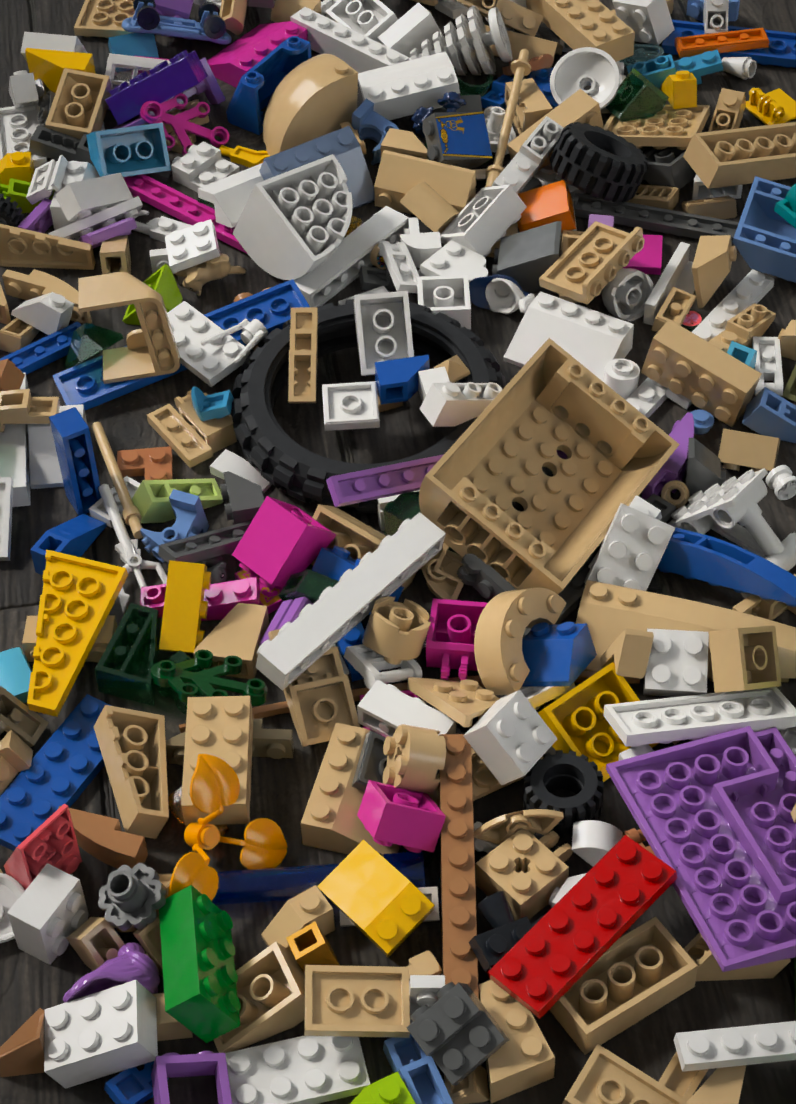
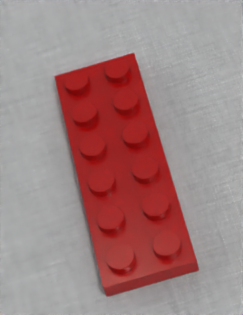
[488,835,677,1019]

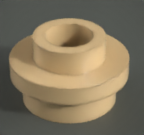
[661,480,690,508]

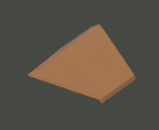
[0,1008,45,1077]

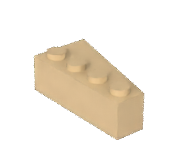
[507,89,604,170]
[93,705,169,839]

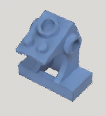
[351,98,399,165]
[140,489,209,563]

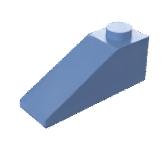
[742,387,796,443]

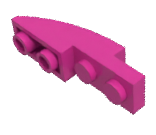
[140,577,260,621]

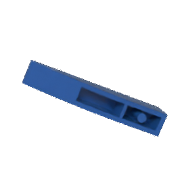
[657,527,796,607]

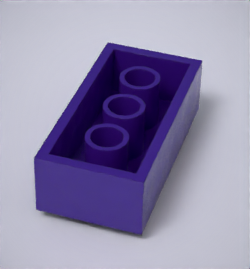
[105,50,208,125]

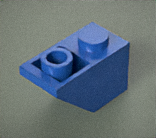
[375,355,430,405]

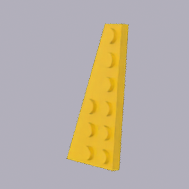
[27,549,128,717]

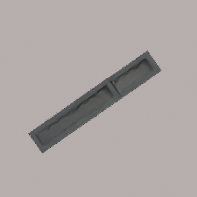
[29,125,172,182]

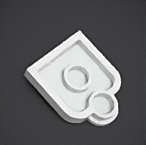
[420,240,488,282]

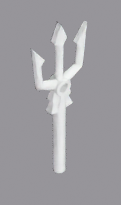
[98,484,167,613]

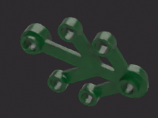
[151,650,268,706]

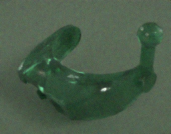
[454,67,493,97]

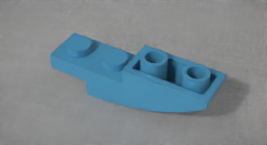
[627,50,723,88]

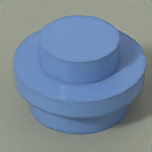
[690,410,714,434]

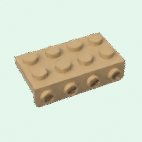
[539,221,645,305]

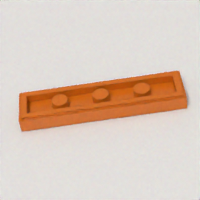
[674,28,769,58]

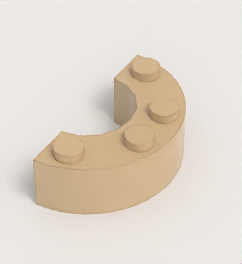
[474,587,566,695]

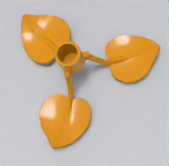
[168,754,287,901]

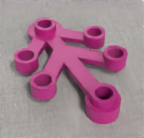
[140,93,230,156]

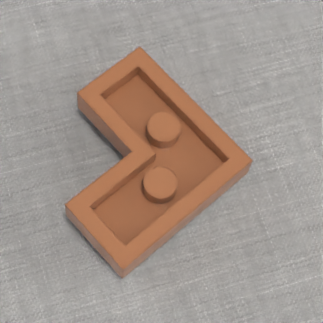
[117,446,173,480]

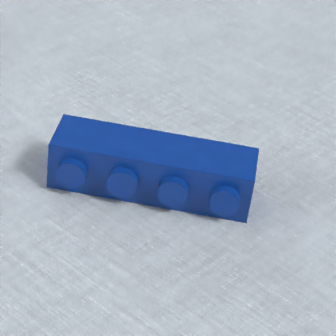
[49,407,102,516]

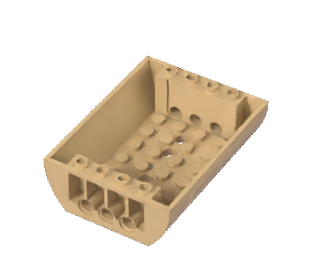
[419,338,680,594]

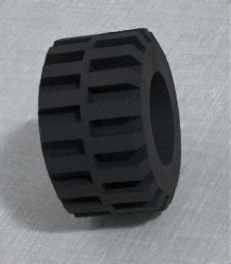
[523,750,604,837]

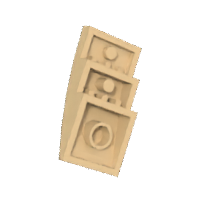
[268,629,360,747]

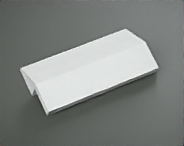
[197,163,264,228]

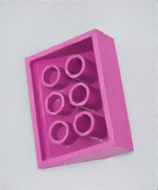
[207,21,308,88]

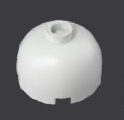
[602,268,654,321]

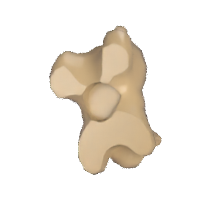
[175,254,246,296]

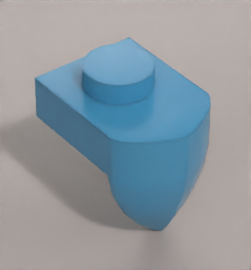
[191,387,234,421]

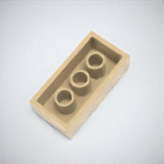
[641,319,762,427]
[181,696,254,825]
[549,917,698,1055]

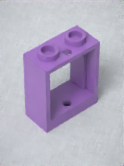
[151,1051,232,1104]

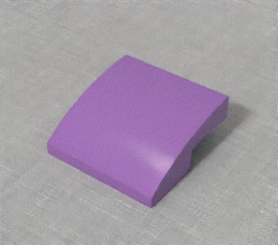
[78,217,137,249]

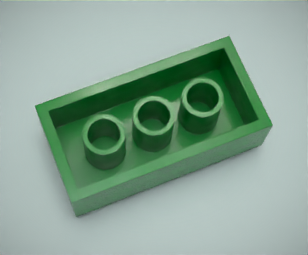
[159,885,241,1043]

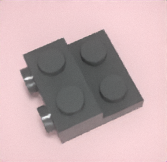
[407,982,509,1085]

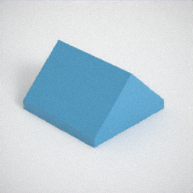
[108,33,159,73]

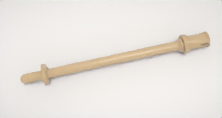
[485,49,531,187]

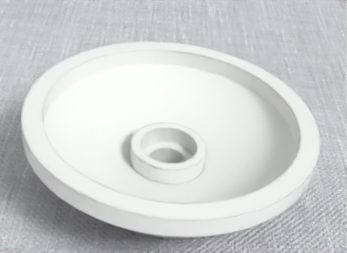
[550,47,620,110]

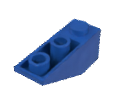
[30,514,107,575]

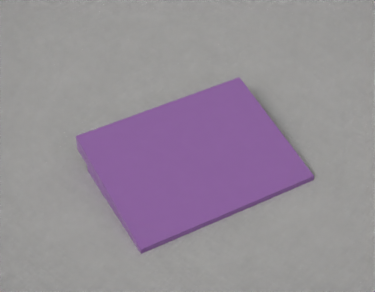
[606,726,796,972]

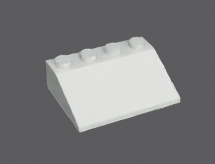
[358,51,460,120]
[504,291,634,381]

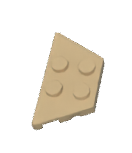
[407,677,500,727]

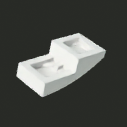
[210,449,272,494]

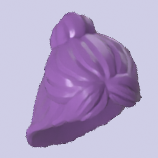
[63,942,160,1003]

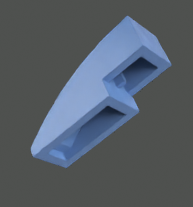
[383,1034,453,1104]

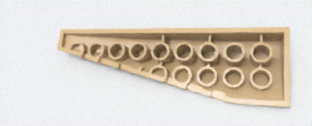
[576,580,796,682]

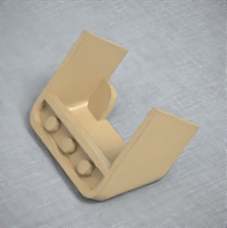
[78,272,180,384]

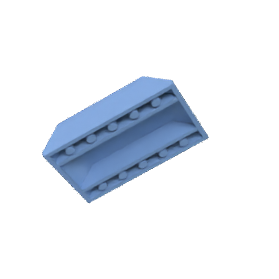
[732,176,796,283]

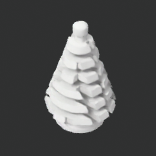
[409,6,512,76]

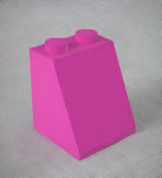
[232,496,336,589]

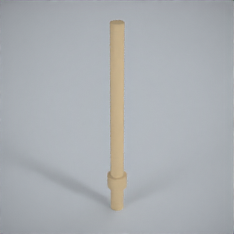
[91,422,143,539]

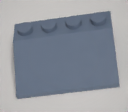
[259,126,375,210]

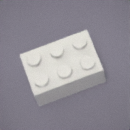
[44,980,158,1089]

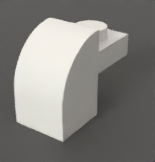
[400,217,442,268]

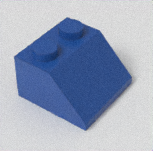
[522,622,597,687]

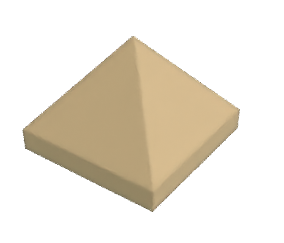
[434,355,471,383]

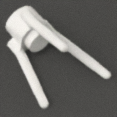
[201,319,268,364]

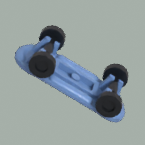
[121,0,232,45]

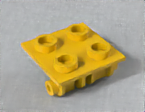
[745,88,796,125]

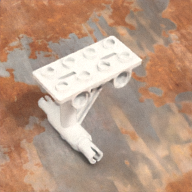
[668,468,796,599]

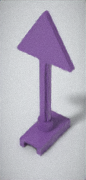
[112,58,226,129]

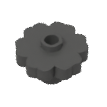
[98,863,166,931]

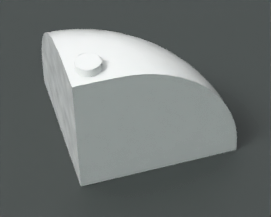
[232,154,353,280]

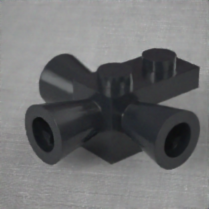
[469,891,544,972]

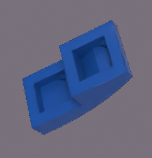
[481,74,514,109]

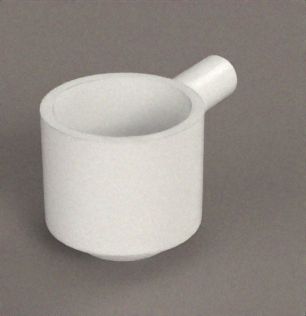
[603,358,640,400]

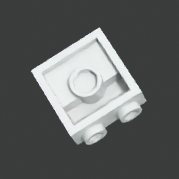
[171,142,240,193]

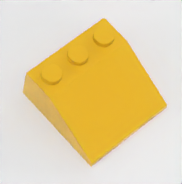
[538,662,658,782]

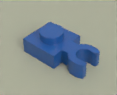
[104,1061,169,1104]

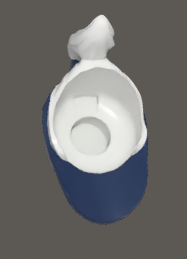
[469,274,535,314]

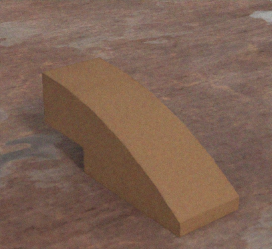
[58,806,148,869]

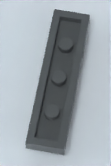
[158,520,252,563]

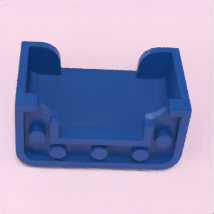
[226,36,311,135]

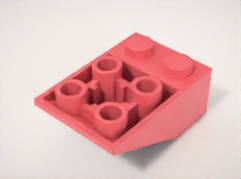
[4,803,82,890]

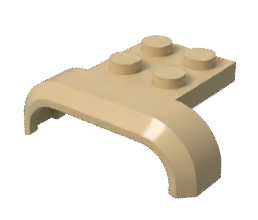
[562,1044,708,1104]

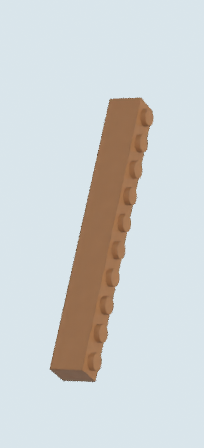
[439,734,479,999]

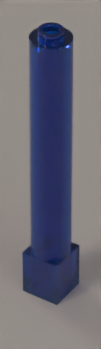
[211,851,425,905]

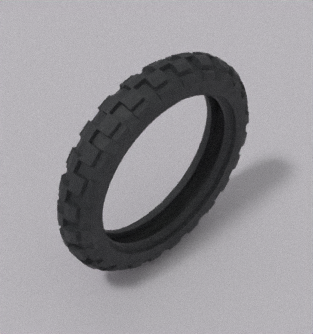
[231,299,506,514]

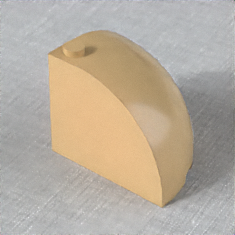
[263,54,358,156]

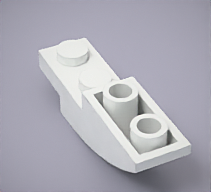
[491,116,564,194]

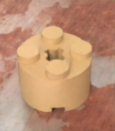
[362,596,431,665]
[383,724,446,793]

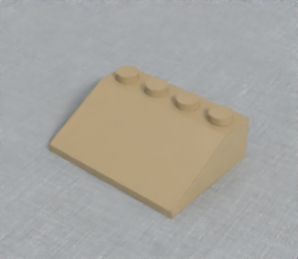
[301,723,401,864]

